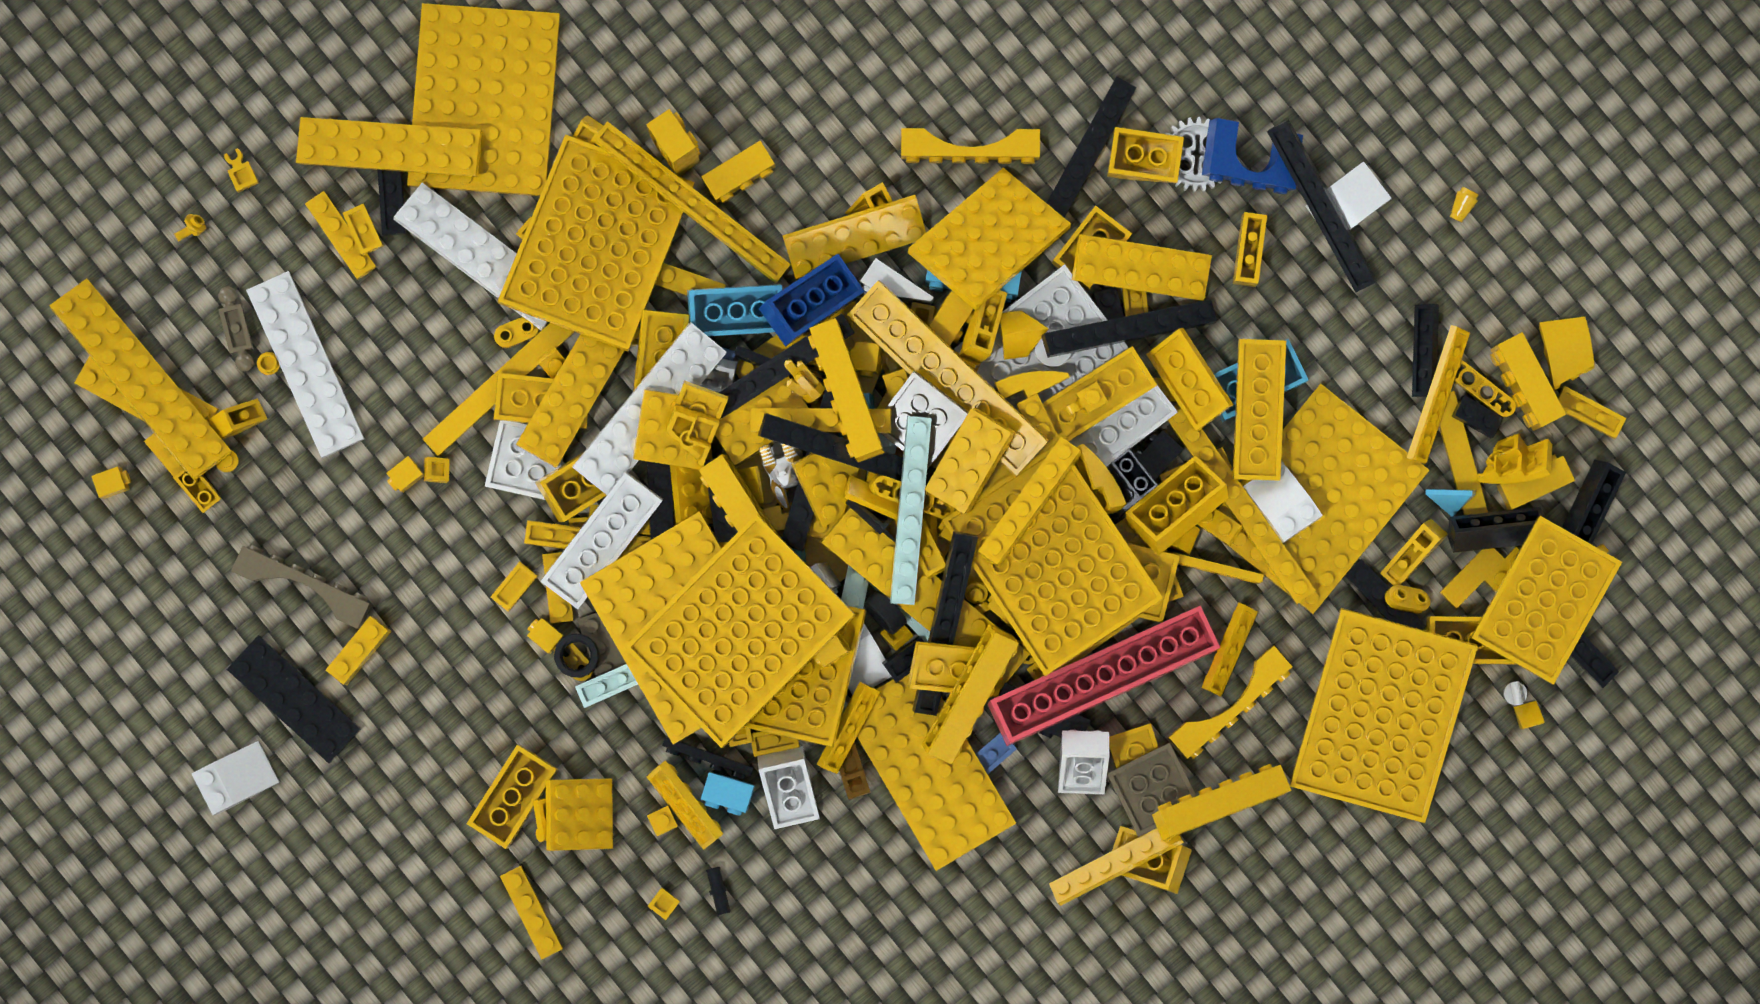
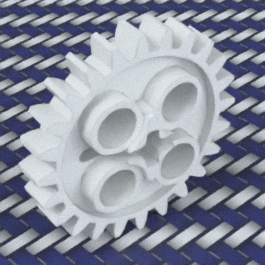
[1166,117,1222,193]

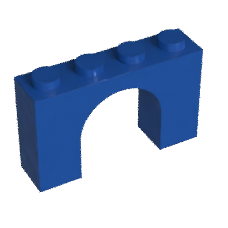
[1202,118,1303,194]

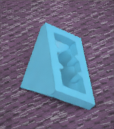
[1426,489,1476,516]

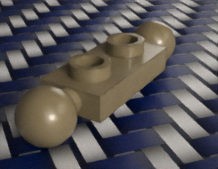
[218,286,254,371]

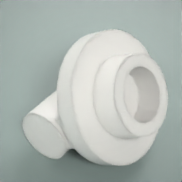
[1503,681,1527,706]

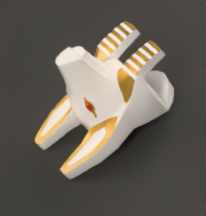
[759,442,804,512]

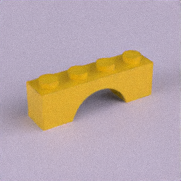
[787,335,883,378]

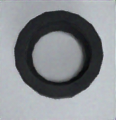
[864,591,907,635]
[554,634,599,678]

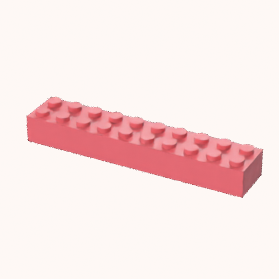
[987,605,1221,746]

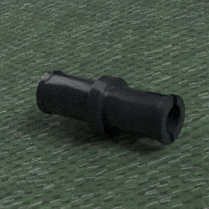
[706,867,731,916]

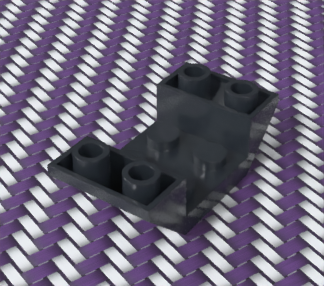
[1107,448,1158,522]

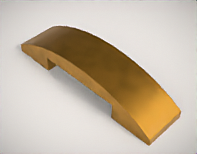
[839,742,871,800]

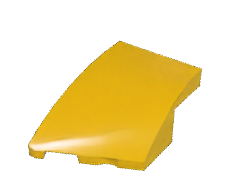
[1539,317,1595,390]
[667,380,728,466]
[1476,433,1552,484]

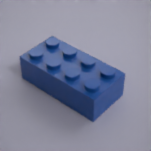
[759,254,865,347]

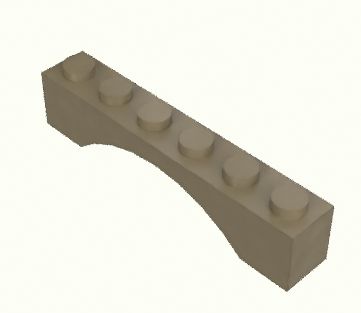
[231,544,373,629]

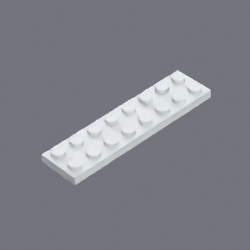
[394,183,548,330]
[246,271,365,458]
[572,322,727,495]

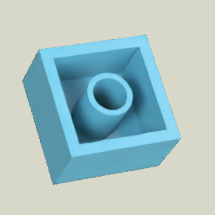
[701,772,755,816]

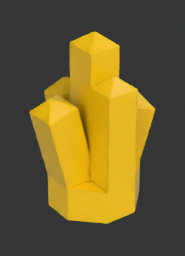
[784,359,825,403]

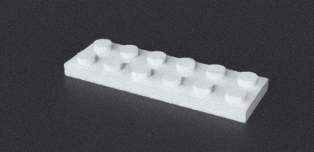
[541,471,663,609]

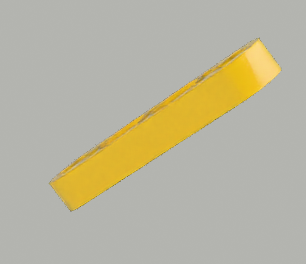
[1454,359,1516,418]
[869,474,955,519]

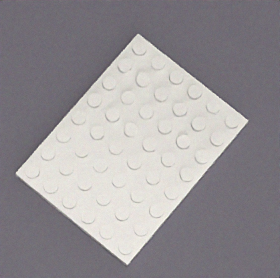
[954,264,1178,467]

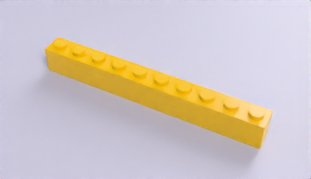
[699,454,852,667]

